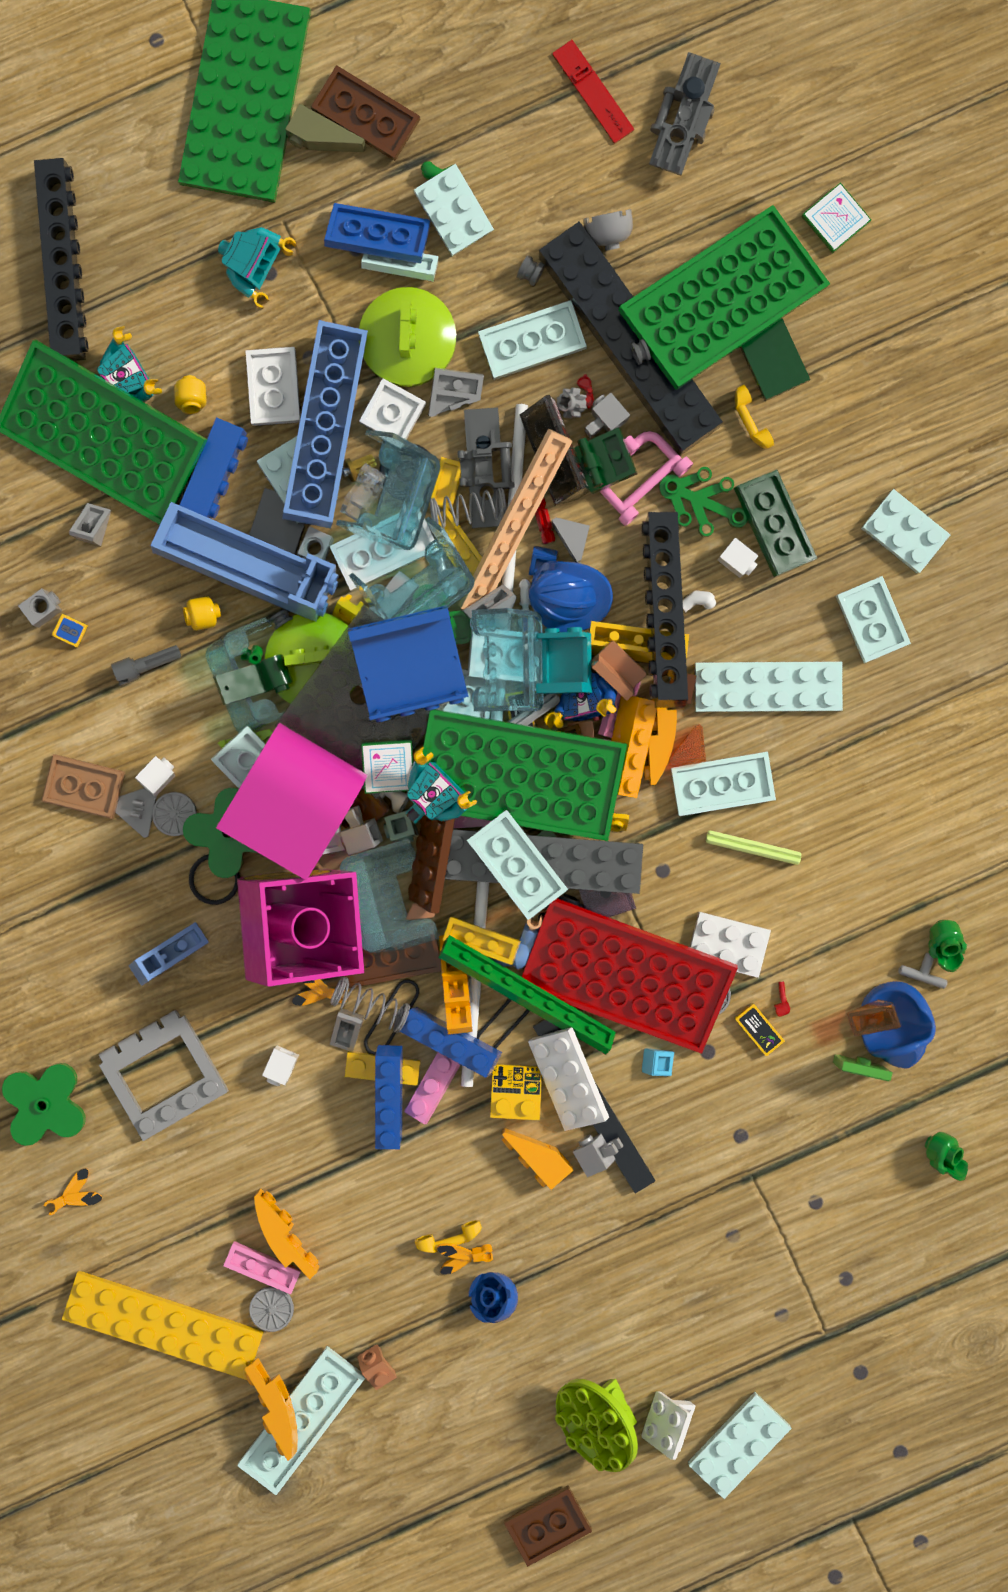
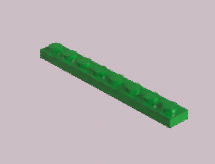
[438,935,616,1055]

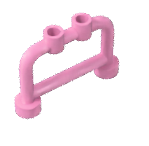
[600,431,693,526]

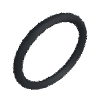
[189,854,240,905]

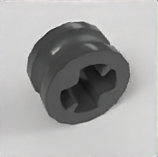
[630,339,651,365]
[269,609,293,630]

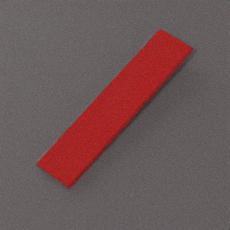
[552,40,635,144]

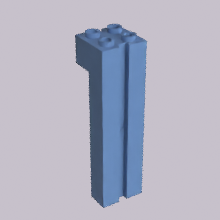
[150,502,338,622]

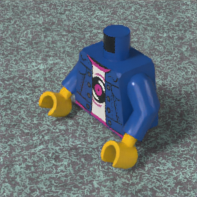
[544,673,618,729]

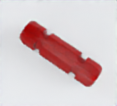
[535,497,555,544]

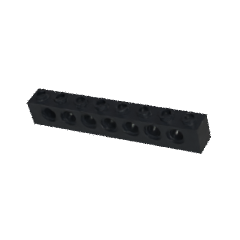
[34,158,89,361]
[641,512,688,708]

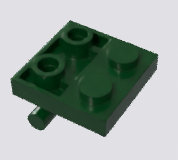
[574,427,638,494]

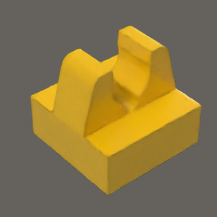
[332,594,364,628]

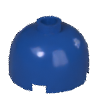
[469,1272,518,1323]

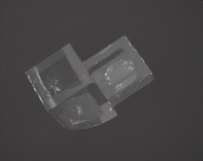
[340,463,386,524]

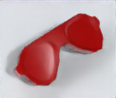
[577,374,594,410]

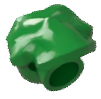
[928,920,967,972]
[925,1132,968,1181]

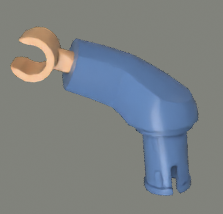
[491,915,543,969]

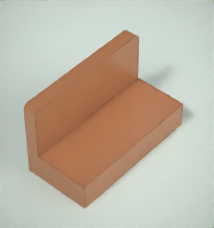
[591,640,647,700]

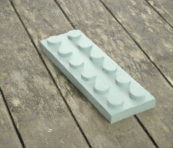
[695,662,843,712]
[237,1346,365,1495]

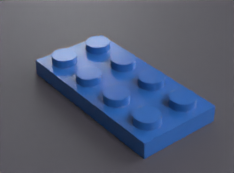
[324,203,430,264]

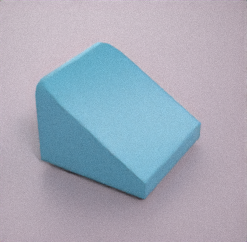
[642,1048,674,1076]

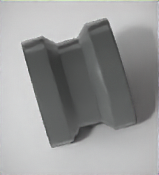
[517,255,545,286]

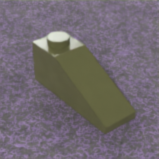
[285,104,366,152]

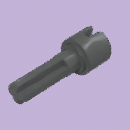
[111,645,181,687]

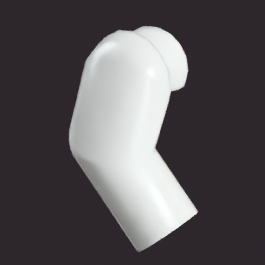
[683,591,716,613]

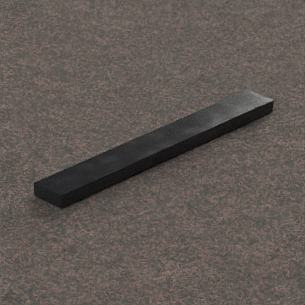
[533,1019,656,1194]

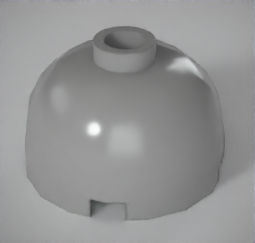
[583,209,633,251]

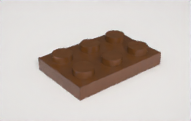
[504,1485,592,1567]

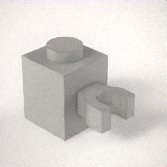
[585,393,630,439]
[340,805,383,855]
[573,1134,623,1177]

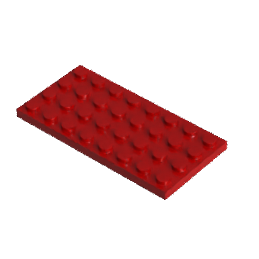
[521,899,738,1054]

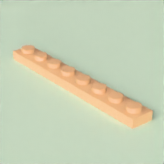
[458,429,572,610]

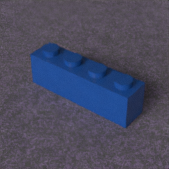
[180,417,248,519]
[400,1007,502,1078]
[375,1045,403,1150]

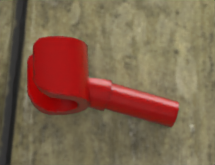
[774,981,790,1017]

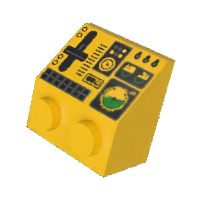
[490,1064,541,1120]

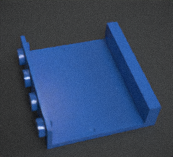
[348,605,469,722]

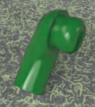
[421,161,452,180]
[240,645,263,664]

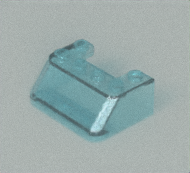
[470,608,544,712]
[340,839,439,953]

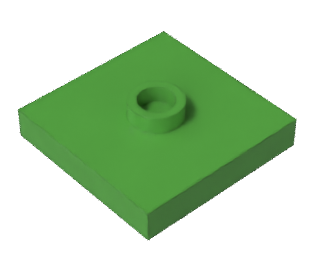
[833,1054,893,1082]

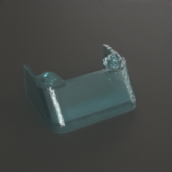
[336,430,440,550]
[349,517,474,621]
[206,617,308,733]

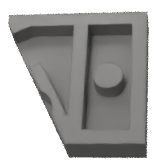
[428,368,484,417]

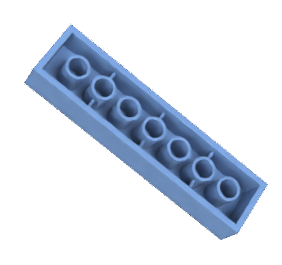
[282,320,368,529]

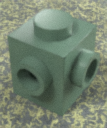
[384,810,419,845]

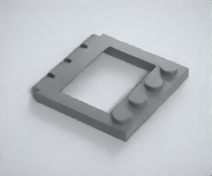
[99,1010,229,1141]

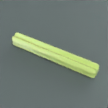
[706,831,801,865]

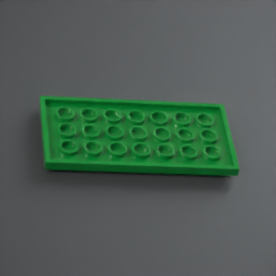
[178,0,311,203]
[618,205,830,390]
[0,340,208,525]
[413,709,627,841]

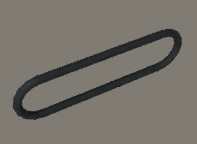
[364,979,420,1055]
[477,999,530,1048]

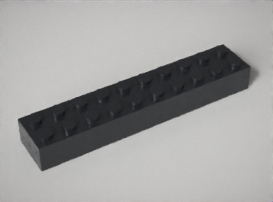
[539,221,723,456]

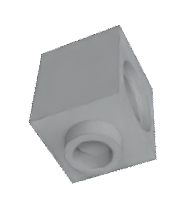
[297,526,334,560]
[18,588,62,628]

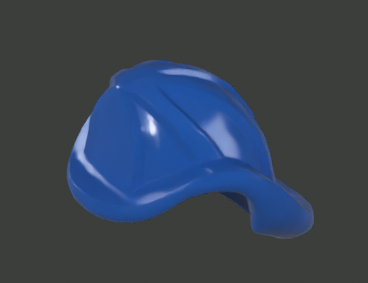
[529,561,613,632]
[859,981,936,1069]

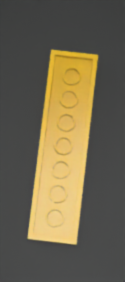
[62,1271,264,1380]

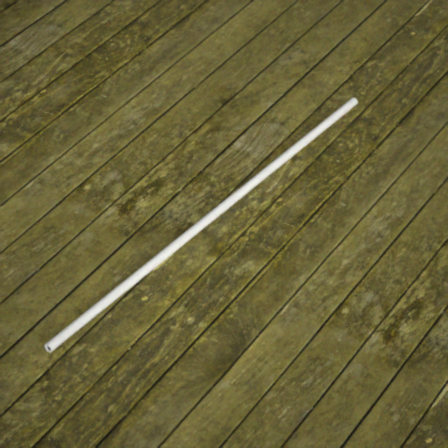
[461,404,528,1087]

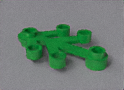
[659,467,748,537]

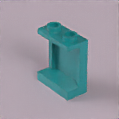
[536,627,592,694]

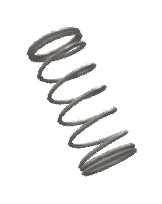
[429,487,507,530]
[331,976,410,1033]

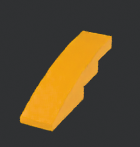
[439,935,473,1034]

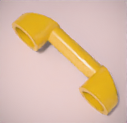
[735,384,774,449]
[414,1220,482,1253]

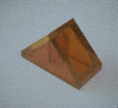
[668,724,706,765]
[847,999,901,1037]

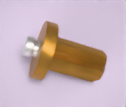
[342,454,377,482]

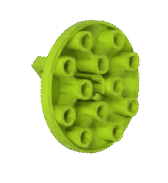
[359,287,456,387]
[265,613,360,710]
[555,1379,638,1472]

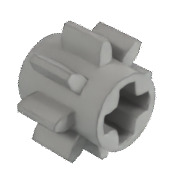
[557,387,587,419]

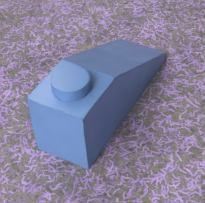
[128,922,209,986]

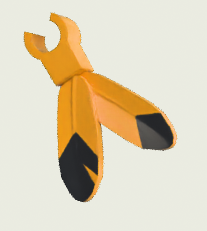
[292,979,349,1006]
[43,1168,102,1215]
[437,1243,493,1275]

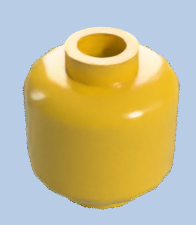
[174,375,206,414]
[183,597,221,630]

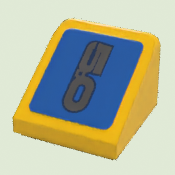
[52,614,88,648]

